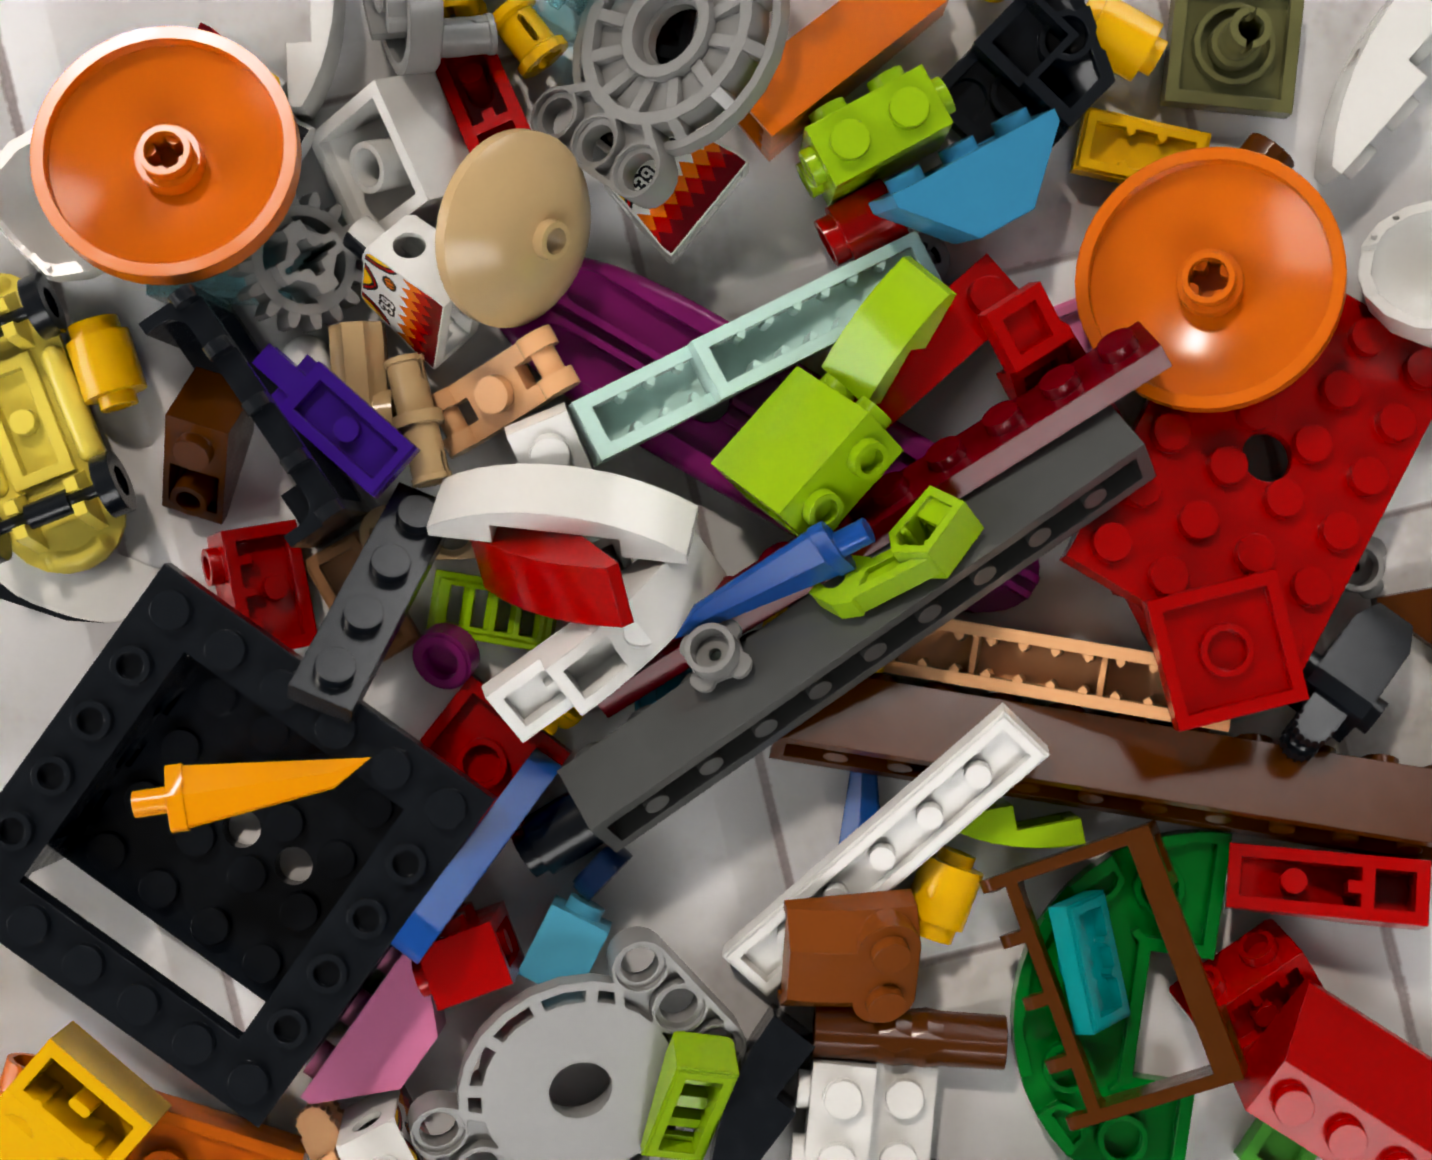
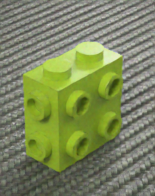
[795,64,956,206]
[711,366,904,537]

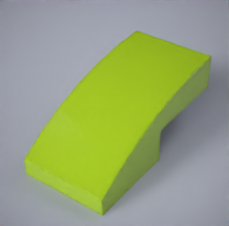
[821,256,957,404]
[960,798,1086,848]

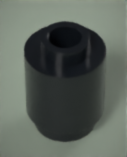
[511,791,604,878]

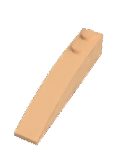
[883,619,1231,732]

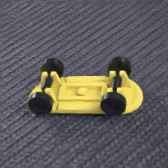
[0,272,137,574]

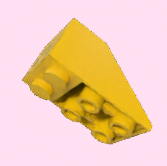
[0,1021,172,1160]

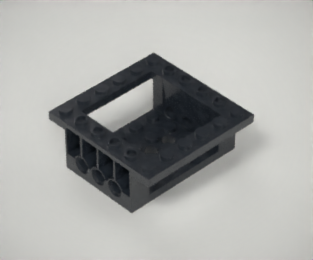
[0,563,497,1128]

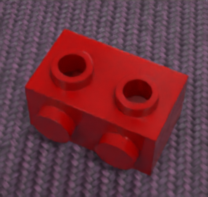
[411,900,525,1011]

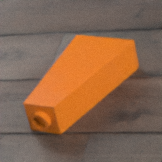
[738,0,949,162]

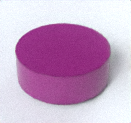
[412,623,480,689]

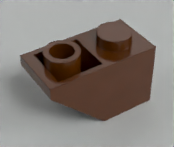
[162,366,254,525]

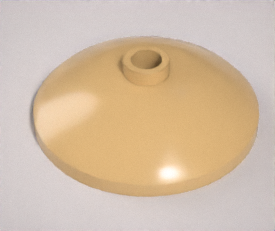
[435,128,591,328]

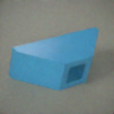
[868,107,1060,244]

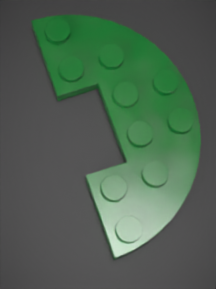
[1010,829,1232,1160]

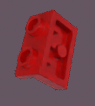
[201,519,317,649]
[1169,918,1324,1056]

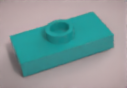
[1048,890,1130,1035]

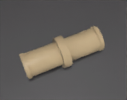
[383,353,452,488]

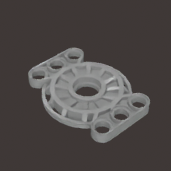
[530,0,790,209]
[407,926,747,1160]

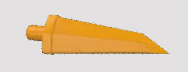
[131,757,372,834]

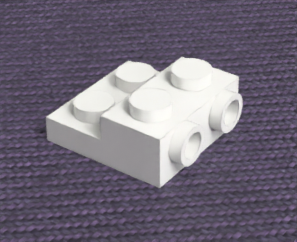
[789,1052,939,1160]

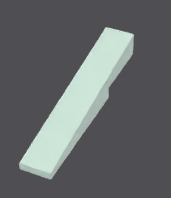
[567,230,943,467]

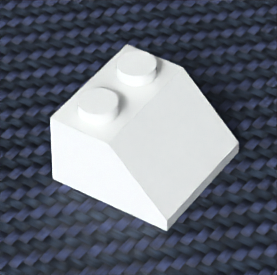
[311,73,469,231]

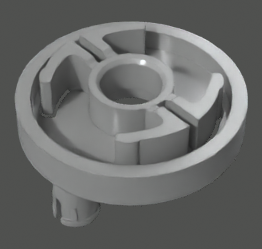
[362,0,498,76]

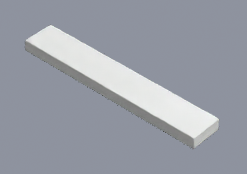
[722,702,1050,996]

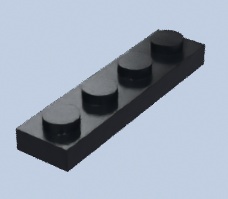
[287,482,446,724]

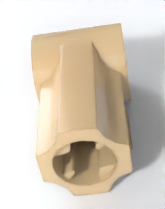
[328,320,397,425]

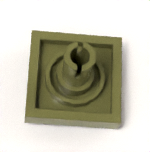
[1159,0,1304,119]

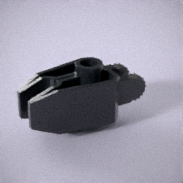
[1279,603,1413,763]

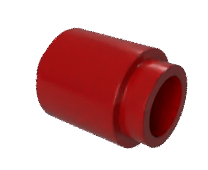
[814,178,909,266]

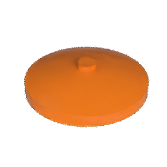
[30,26,302,285]
[1075,147,1347,413]

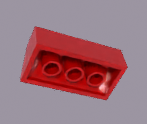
[1234,977,1432,1160]

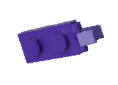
[252,343,421,499]

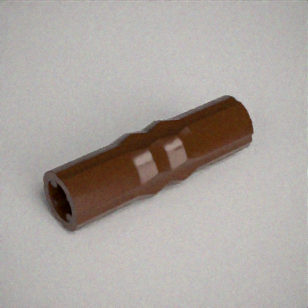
[812,1007,1008,1070]

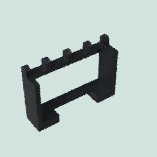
[139,284,371,549]

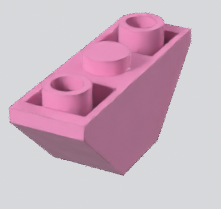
[300,946,446,1104]

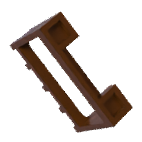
[979,819,1249,1131]

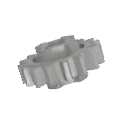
[227,192,363,333]

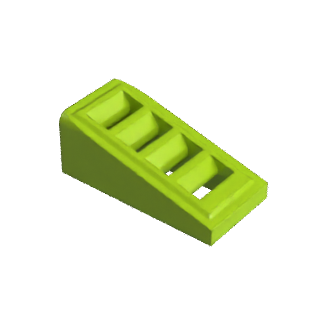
[426,569,557,650]
[640,1031,739,1160]

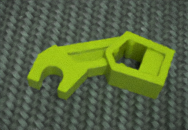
[809,485,984,619]

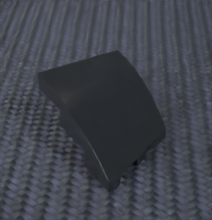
[941,0,1116,148]

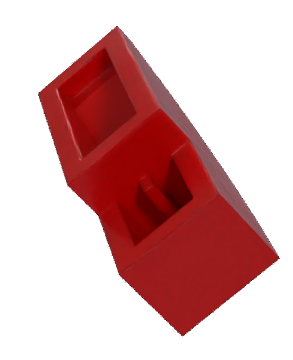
[470,526,634,628]

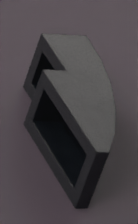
[710,1002,815,1160]

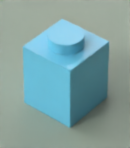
[518,893,612,984]

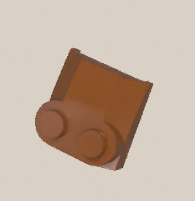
[777,888,921,1023]

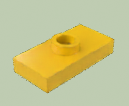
[1069,107,1212,184]

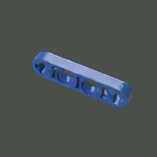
[390,748,562,964]

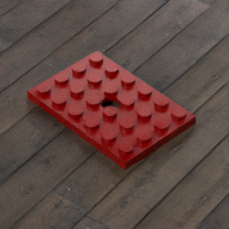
[1059,294,1432,670]

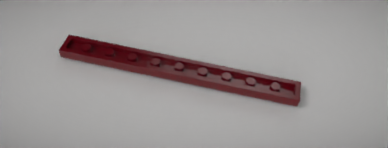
[598,321,1172,718]

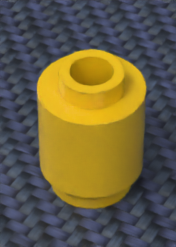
[1086,0,1168,82]
[66,314,148,413]
[911,845,984,945]

